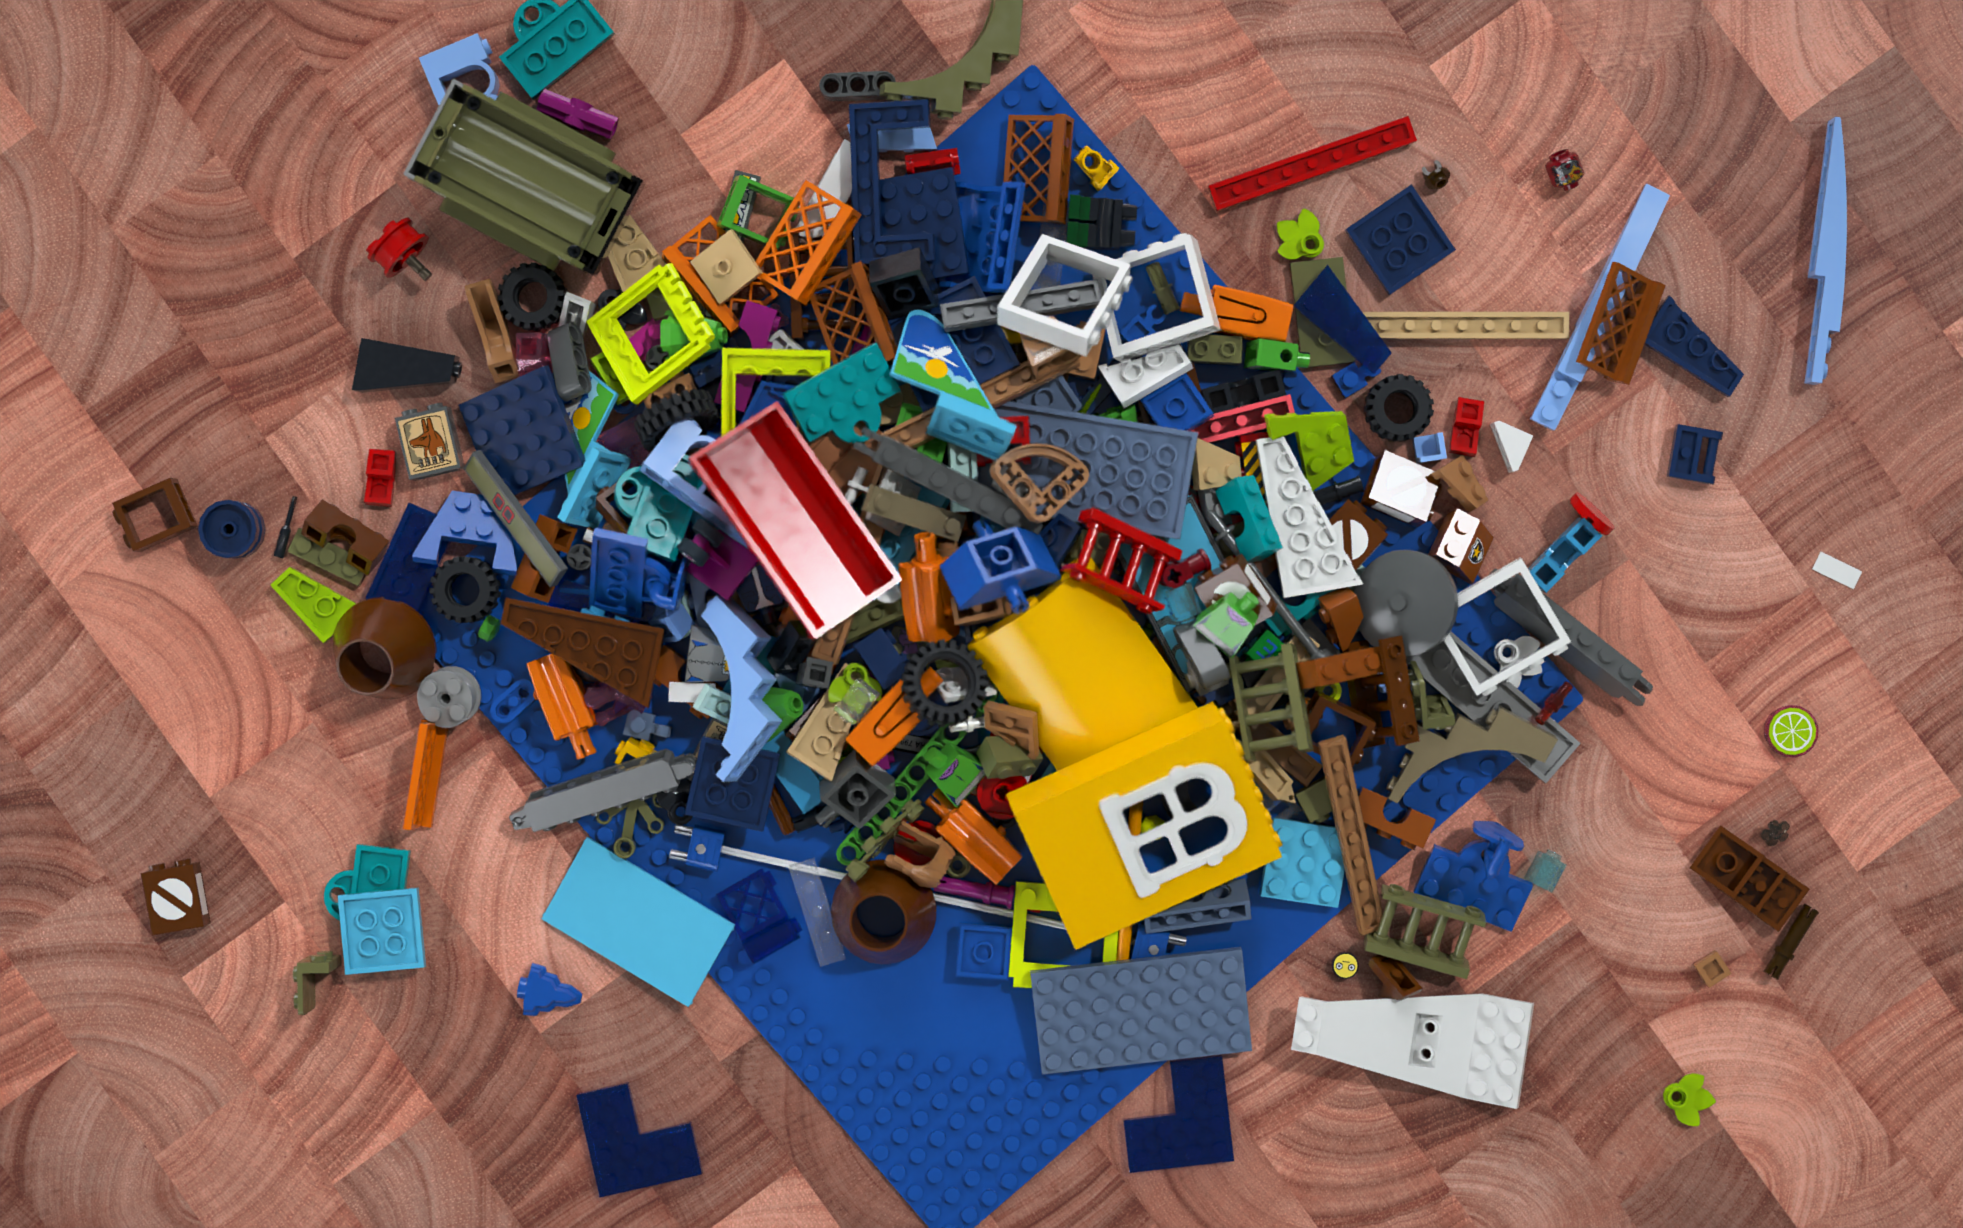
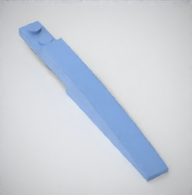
[1804,117,1847,385]
[1530,183,1670,431]

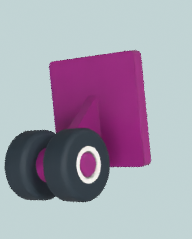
[677,519,759,600]

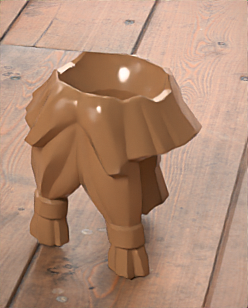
[884,821,956,888]

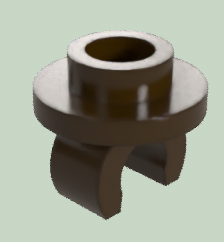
[1422,160,1450,189]

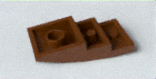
[1690,825,1810,932]

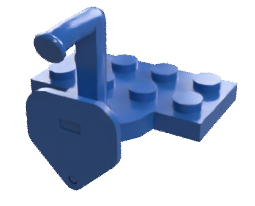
[589,528,692,618]
[1413,821,1533,932]

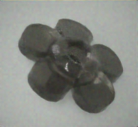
[1760,820,1790,846]

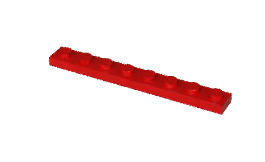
[1208,116,1417,212]

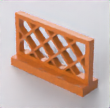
[755,180,862,305]
[662,215,779,337]
[403,719,448,830]

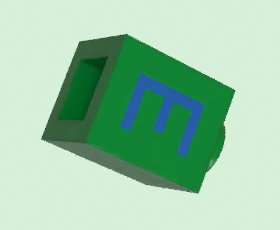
[1242,629,1284,671]

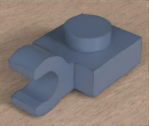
[623,709,672,741]

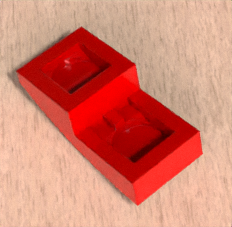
[1448,397,1485,457]
[364,449,396,507]

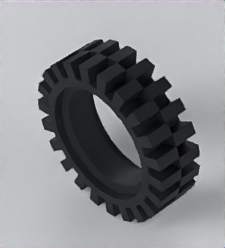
[634,389,720,452]
[901,640,988,727]

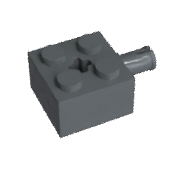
[815,749,896,829]

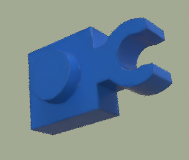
[1119,304,1166,342]
[1331,356,1381,398]

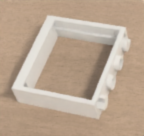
[1092,233,1221,362]
[997,234,1133,356]
[1444,557,1571,696]

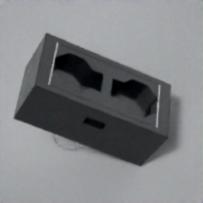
[766,620,819,673]

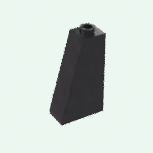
[352,338,462,393]

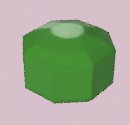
[477,615,501,641]

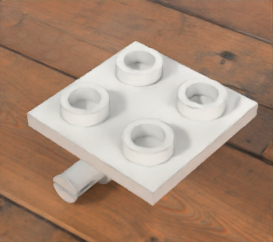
[844,466,921,536]
[935,667,996,733]

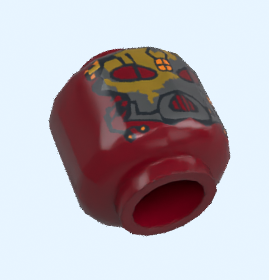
[1545,149,1584,191]

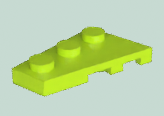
[270,567,357,643]

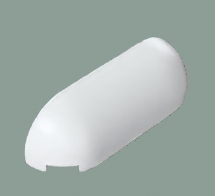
[796,139,852,238]

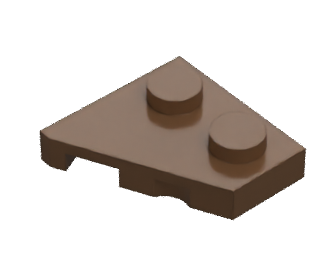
[1431,455,1489,512]
[984,700,1039,760]

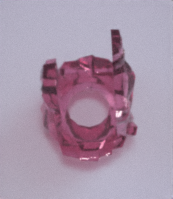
[584,682,652,726]

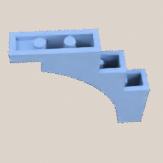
[701,595,782,782]

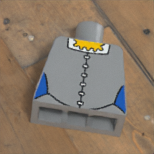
[685,625,729,682]

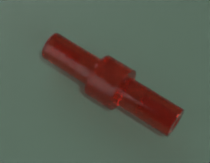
[1535,681,1573,725]

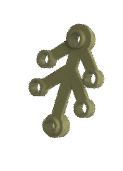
[596,757,665,858]
[845,799,925,882]

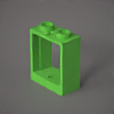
[716,175,799,249]

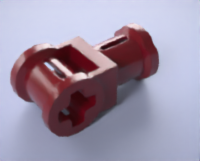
[1159,548,1211,588]

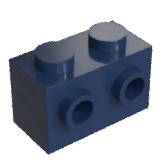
[854,628,909,691]

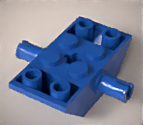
[940,519,1061,614]

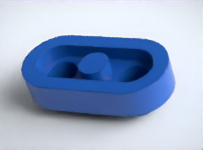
[490,679,535,723]

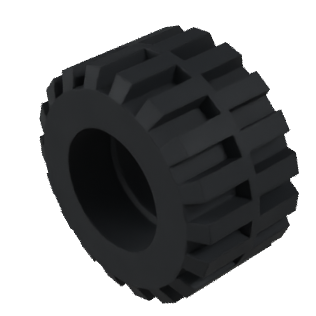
[497,262,567,332]
[1364,374,1434,442]
[429,556,501,623]

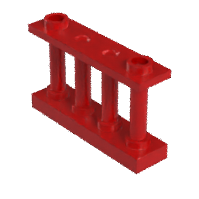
[1061,508,1183,614]

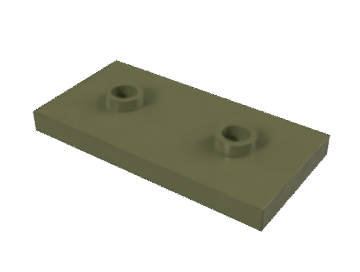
[1290,257,1355,368]

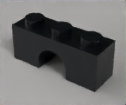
[1201,369,1286,414]

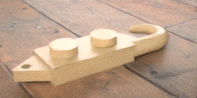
[1231,721,1296,804]

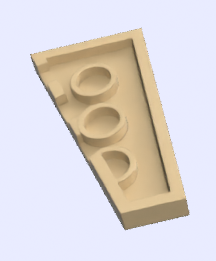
[598,208,667,292]
[786,663,860,782]

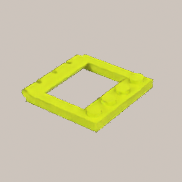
[586,263,715,405]
[721,348,831,436]
[1009,881,1118,988]

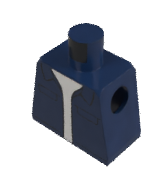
[736,565,784,627]

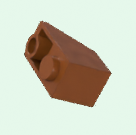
[1318,587,1364,651]

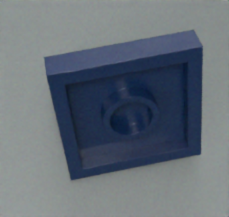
[689,336,759,407]

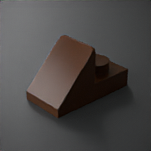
[1368,955,1423,1000]

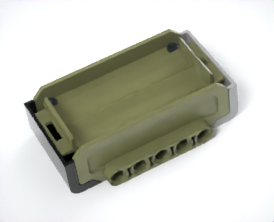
[403,79,646,278]

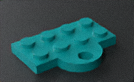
[499,0,615,100]
[782,343,901,443]
[614,454,704,563]
[324,844,411,921]

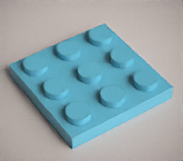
[1259,817,1345,908]
[338,887,426,975]

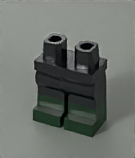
[1067,194,1137,251]

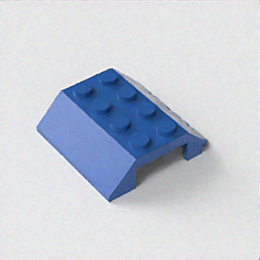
[935,182,1026,294]

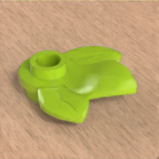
[1277,209,1324,260]
[828,663,882,717]
[1663,1073,1716,1126]

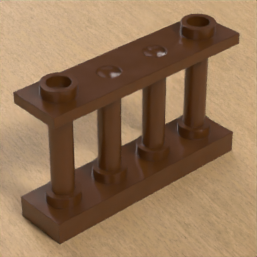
[788,231,862,340]
[1342,635,1420,748]

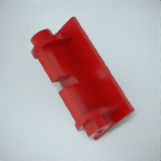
[905,148,961,175]

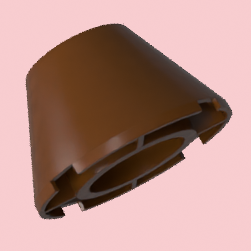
[333,597,437,699]
[831,859,937,964]

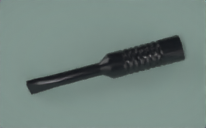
[273,496,297,559]

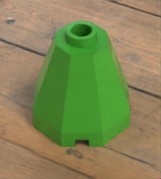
[660,310,728,362]
[762,687,804,742]

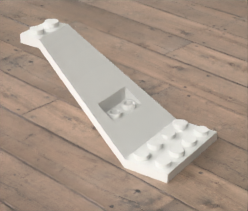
[1291,993,1534,1109]

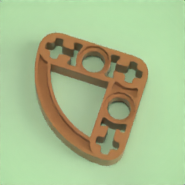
[990,444,1089,524]

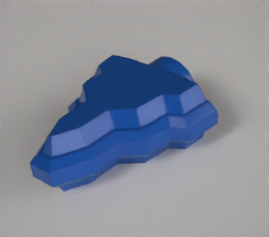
[517,963,583,1016]

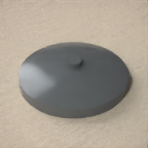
[1354,550,1458,657]

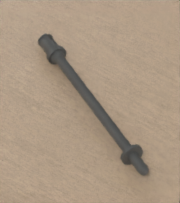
[1206,510,1331,686]

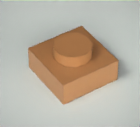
[1693,950,1732,988]

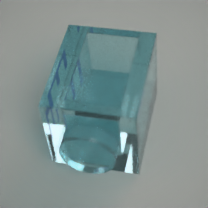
[1160,581,1201,624]
[1524,849,1566,893]

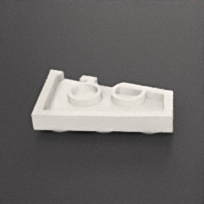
[1098,344,1193,408]

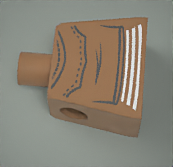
[1020,316,1082,380]

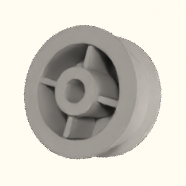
[417,666,481,728]

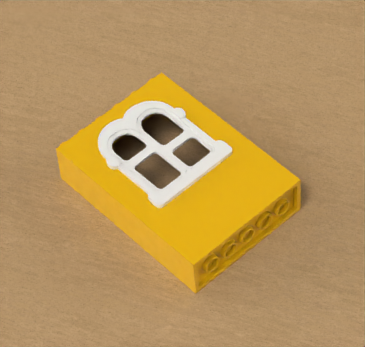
[1006,702,1283,950]

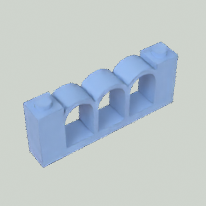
[419,33,500,105]
[640,417,749,550]

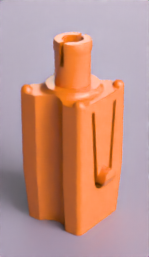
[1180,285,1294,342]
[898,532,960,643]
[526,653,599,760]
[845,667,944,766]
[924,788,1023,885]

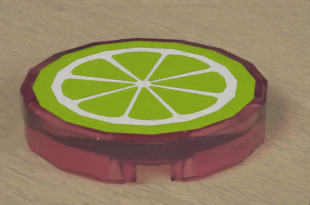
[1764,705,1819,758]

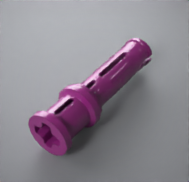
[934,877,1015,909]

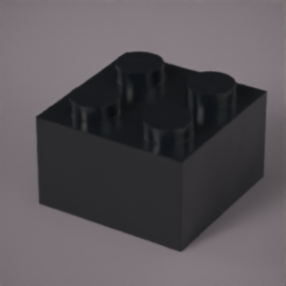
[869,247,938,320]

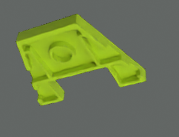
[1264,411,1354,491]

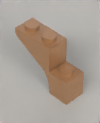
[465,279,521,383]

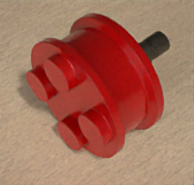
[366,217,432,281]

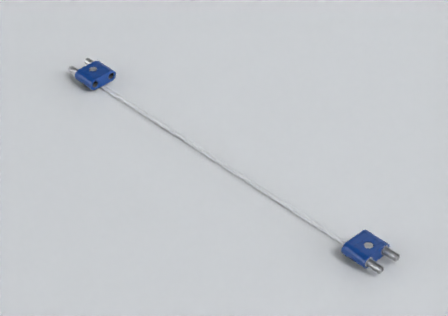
[669,824,1187,959]

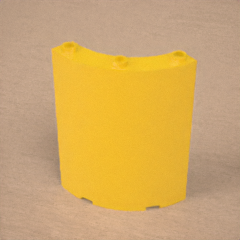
[967,557,1198,771]

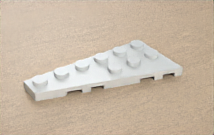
[1256,436,1363,598]

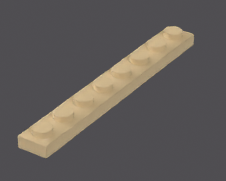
[1356,312,1569,339]

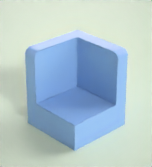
[1412,432,1447,464]

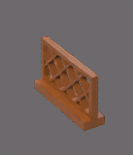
[1003,114,1074,224]
[810,261,898,366]
[1576,262,1666,385]

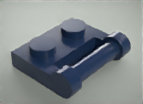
[1667,424,1723,485]

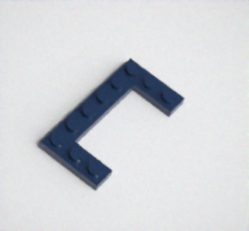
[849,99,936,265]

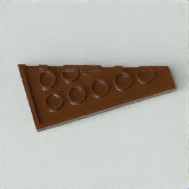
[501,598,665,708]

